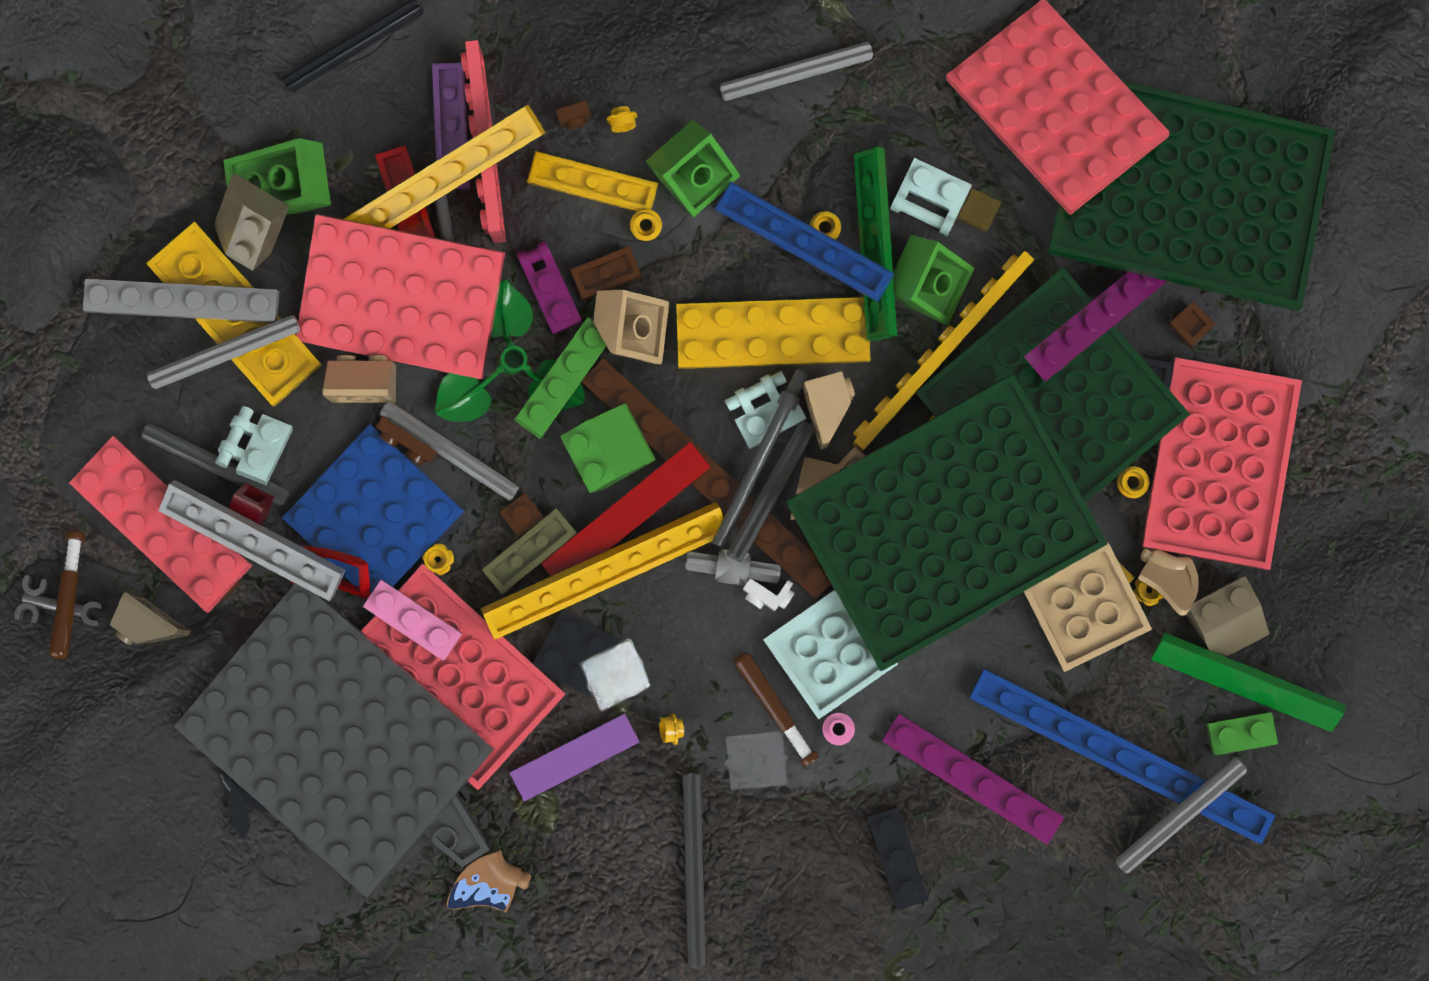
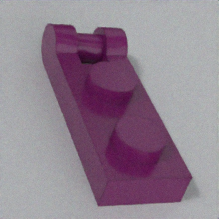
[516,241,582,335]

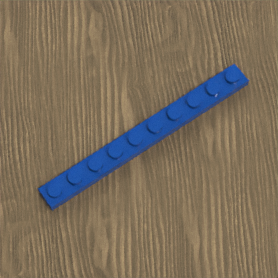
[969,669,1276,845]

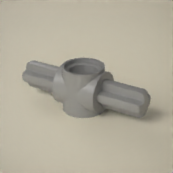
[685,549,781,586]

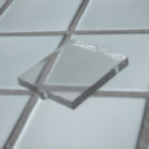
[579,638,651,711]
[725,731,788,790]

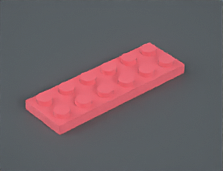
[461,40,506,243]
[69,436,252,613]

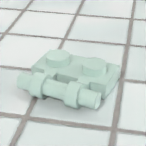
[724,371,806,449]
[215,406,293,485]

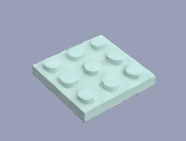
[763,590,898,720]

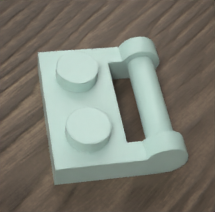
[890,158,972,236]

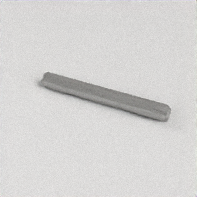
[720,42,873,101]
[147,315,300,389]
[380,402,519,500]
[1116,758,1247,873]

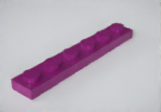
[1025,272,1167,382]
[882,714,1065,845]

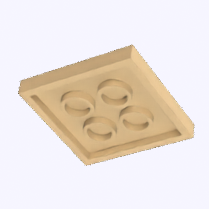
[1024,542,1152,672]

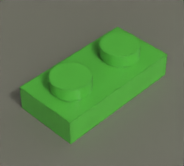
[1206,712,1278,756]

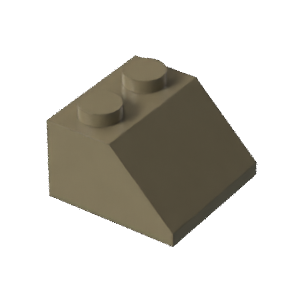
[214,173,289,271]
[1186,576,1269,657]

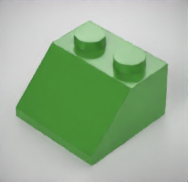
[646,120,741,218]
[893,235,975,325]
[560,403,656,493]

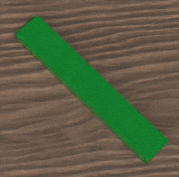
[854,146,897,342]
[1151,632,1346,732]

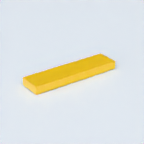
[527,151,658,212]

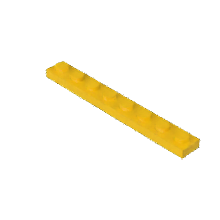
[344,104,546,228]
[853,251,1034,452]
[480,502,724,640]

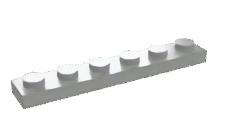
[83,279,279,323]
[158,480,345,601]

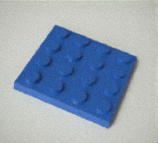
[282,424,465,598]

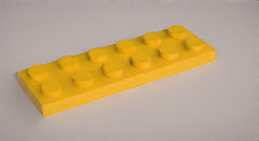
[146,221,322,407]
[676,297,870,369]

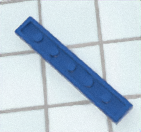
[715,182,894,302]

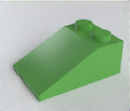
[223,138,331,215]

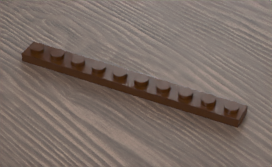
[581,358,831,600]

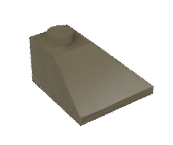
[110,592,191,645]

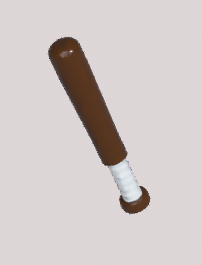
[49,531,86,659]
[734,652,819,767]

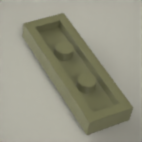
[482,508,577,595]

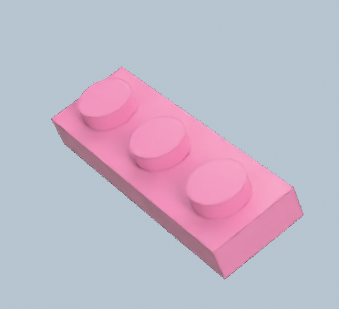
[363,580,462,661]

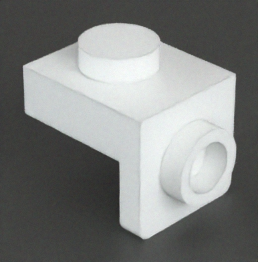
[743,578,795,611]

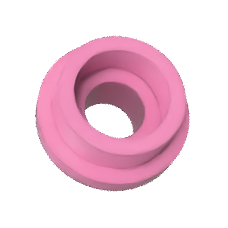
[822,713,855,745]

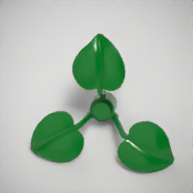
[434,280,585,422]

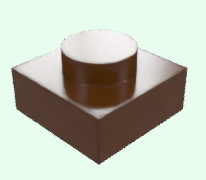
[556,101,591,130]
[1168,301,1215,347]
[500,493,544,538]

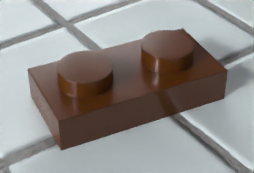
[571,246,642,301]
[376,416,438,466]

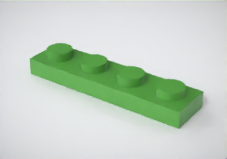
[514,317,607,439]

